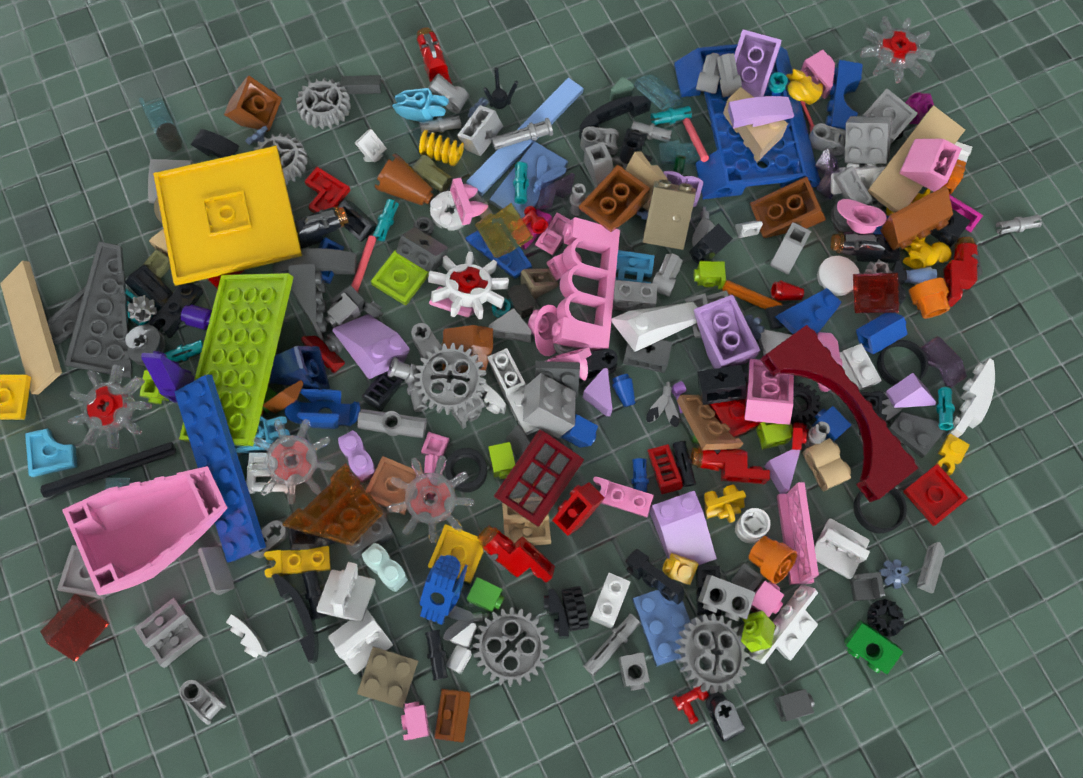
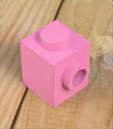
[750,581,784,617]

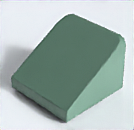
[609,77,634,102]

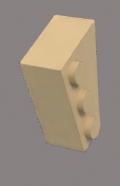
[723,87,788,162]

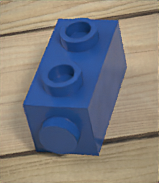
[856,310,907,354]

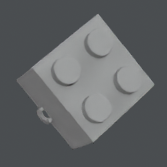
[845,114,892,164]
[521,373,576,439]

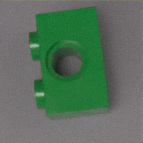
[844,619,904,674]

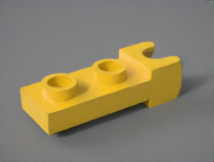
[264,546,331,578]

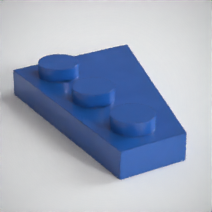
[465,217,533,279]
[775,288,842,334]

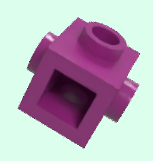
[905,92,934,124]

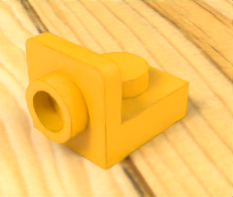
[662,553,699,585]

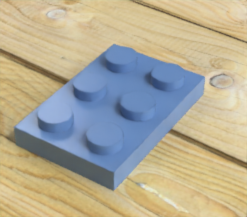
[632,590,691,667]

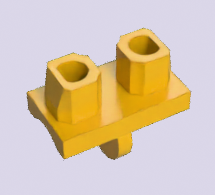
[704,484,746,523]

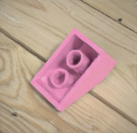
[745,359,794,425]

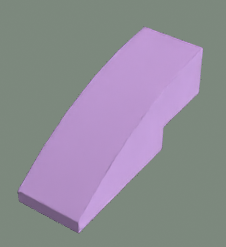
[728,96,794,128]

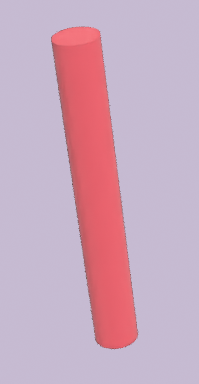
[683,118,709,162]
[351,235,376,292]

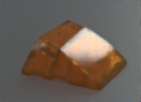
[282,463,383,546]

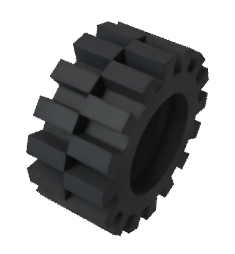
[791,383,821,424]
[562,586,589,632]

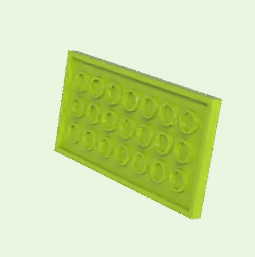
[179,273,294,446]

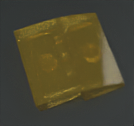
[475,203,534,258]

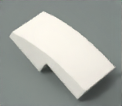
[469,379,506,414]
[226,614,268,658]

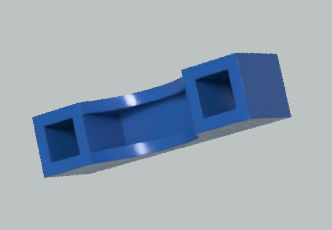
[825,60,863,137]

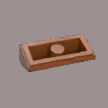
[263,380,303,414]
[434,689,471,742]

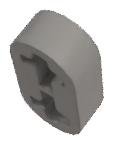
[251,520,288,558]

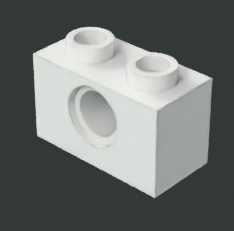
[590,573,630,629]

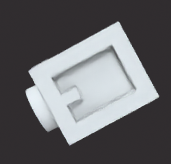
[355,129,387,162]

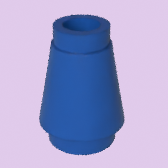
[612,374,636,407]

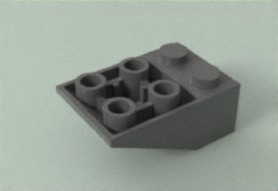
[289,264,327,340]

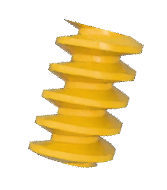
[419,130,464,166]

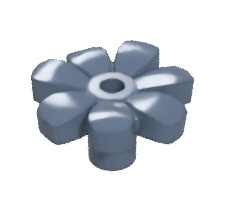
[468,97,489,118]
[245,126,268,145]
[745,315,765,341]
[879,559,909,589]

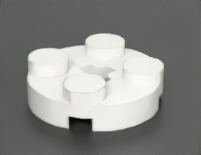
[430,191,465,231]

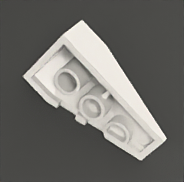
[611,302,698,352]

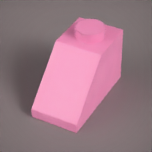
[801,50,835,99]

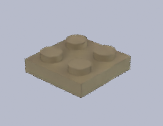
[357,646,418,708]

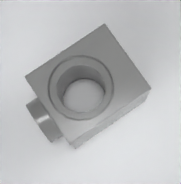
[618,652,650,691]

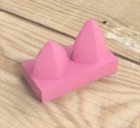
[450,178,488,225]
[546,347,592,381]

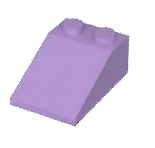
[734,30,782,97]
[693,295,761,369]
[332,314,410,379]
[649,491,717,565]

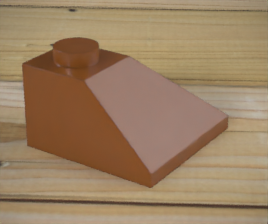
[224,76,282,132]
[442,325,493,373]

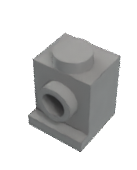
[325,293,361,328]
[450,397,485,429]

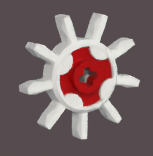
[428,252,509,319]

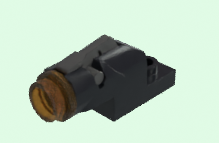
[294,207,349,249]
[831,232,900,263]

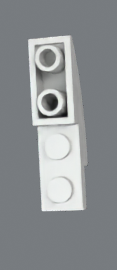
[487,348,539,435]
[947,359,995,438]

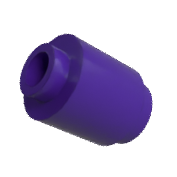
[181,305,212,330]

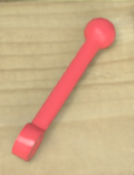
[800,101,815,133]

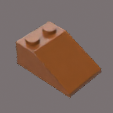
[579,165,650,232]
[750,177,826,238]

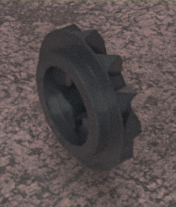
[867,599,905,637]

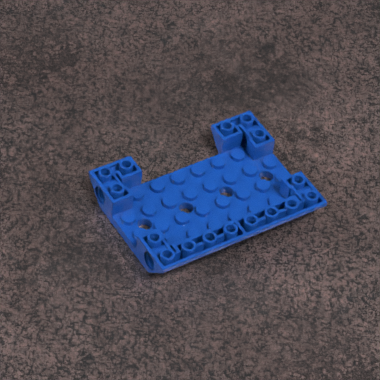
[674,44,821,199]

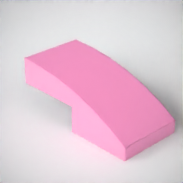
[535,213,571,256]

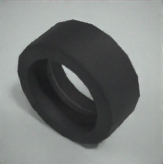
[445,448,487,493]

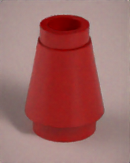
[771,280,804,301]

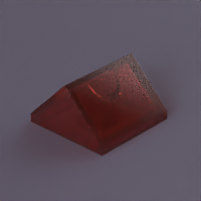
[853,273,900,313]
[40,594,110,662]

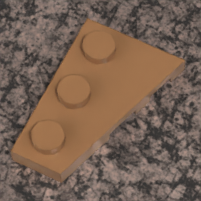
[677,395,743,450]

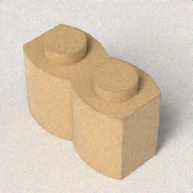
[802,438,851,492]

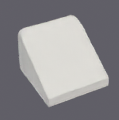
[735,221,763,238]
[450,623,477,649]
[446,645,472,674]

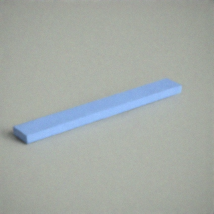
[466,78,583,196]

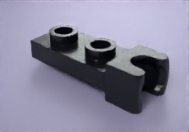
[149,283,204,338]
[625,549,684,605]

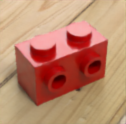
[552,482,605,536]

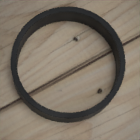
[877,340,928,386]
[853,487,907,534]

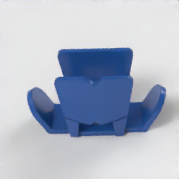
[284,389,360,429]
[420,555,468,625]

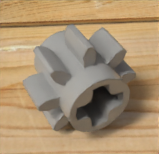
[863,259,892,287]
[128,295,157,323]

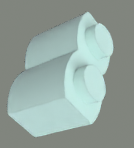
[362,543,408,592]

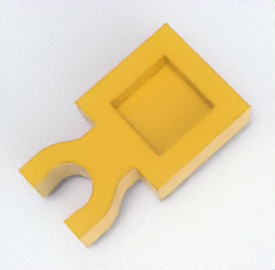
[935,434,970,476]

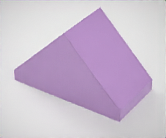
[583,368,612,416]
[886,373,936,408]
[764,449,800,494]

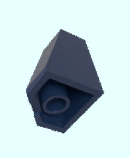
[269,346,330,390]

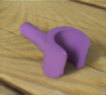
[671,381,686,413]

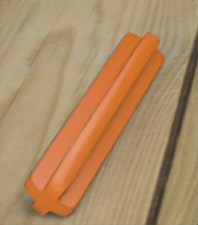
[722,280,783,310]

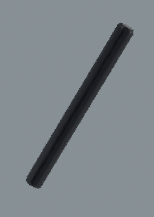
[40,442,176,498]

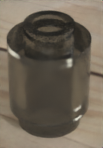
[156,123,183,152]

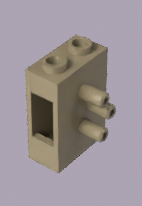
[643,180,696,250]

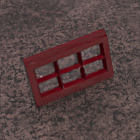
[493,429,585,527]

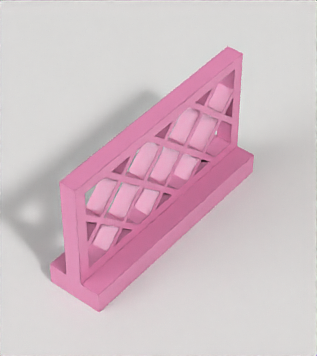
[777,482,819,585]

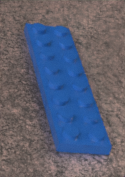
[174,375,266,563]

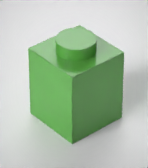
[467,577,505,613]

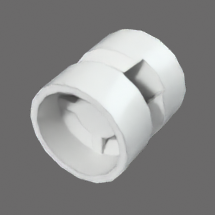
[735,508,771,543]

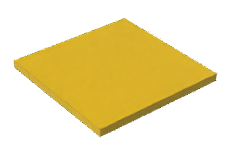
[153,146,302,286]

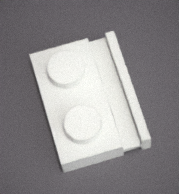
[840,343,882,391]

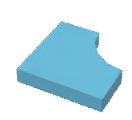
[25,428,77,477]

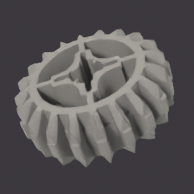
[296,77,351,130]
[254,133,308,185]

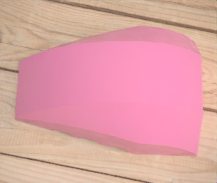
[62,466,228,595]

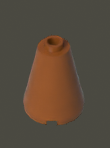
[374,153,434,206]

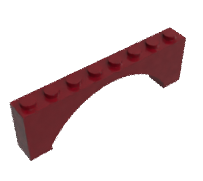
[760,325,918,502]

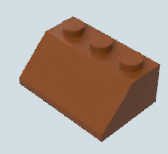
[880,186,953,250]

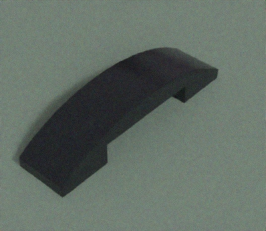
[579,96,652,140]
[272,574,319,664]

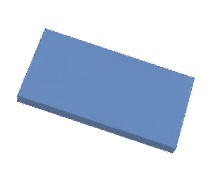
[489,142,568,221]

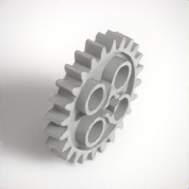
[414,343,486,415]
[473,607,550,687]
[675,614,750,694]

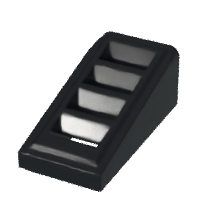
[362,371,404,412]

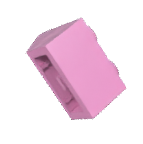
[899,139,962,192]

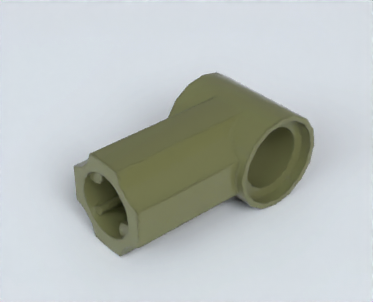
[412,155,452,192]

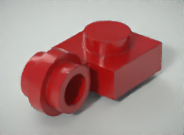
[792,423,809,450]

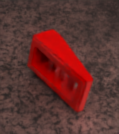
[647,444,683,494]

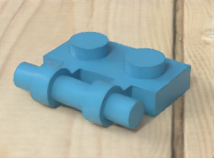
[615,250,655,283]

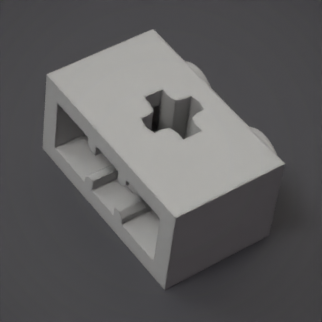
[457,105,503,156]

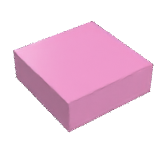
[421,432,450,460]

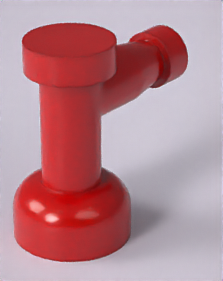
[514,206,548,234]
[672,685,708,724]

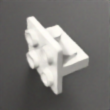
[814,518,870,579]
[317,562,376,622]
[328,609,393,675]

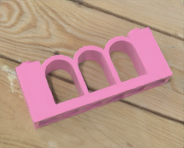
[552,217,620,352]

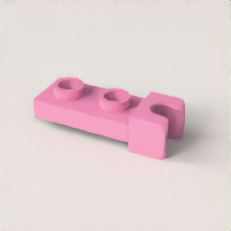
[593,477,654,518]

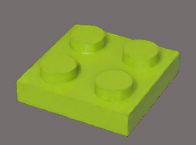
[371,250,429,306]

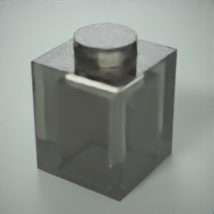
[507,283,537,319]

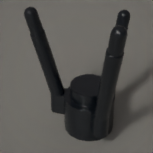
[483,67,518,109]

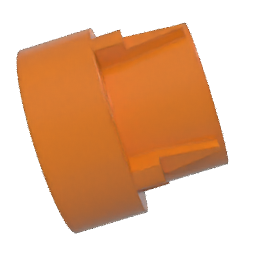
[908,278,950,319]
[749,536,797,584]

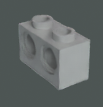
[612,280,657,311]
[698,575,756,621]

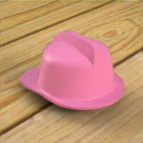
[837,199,887,234]
[528,305,558,356]

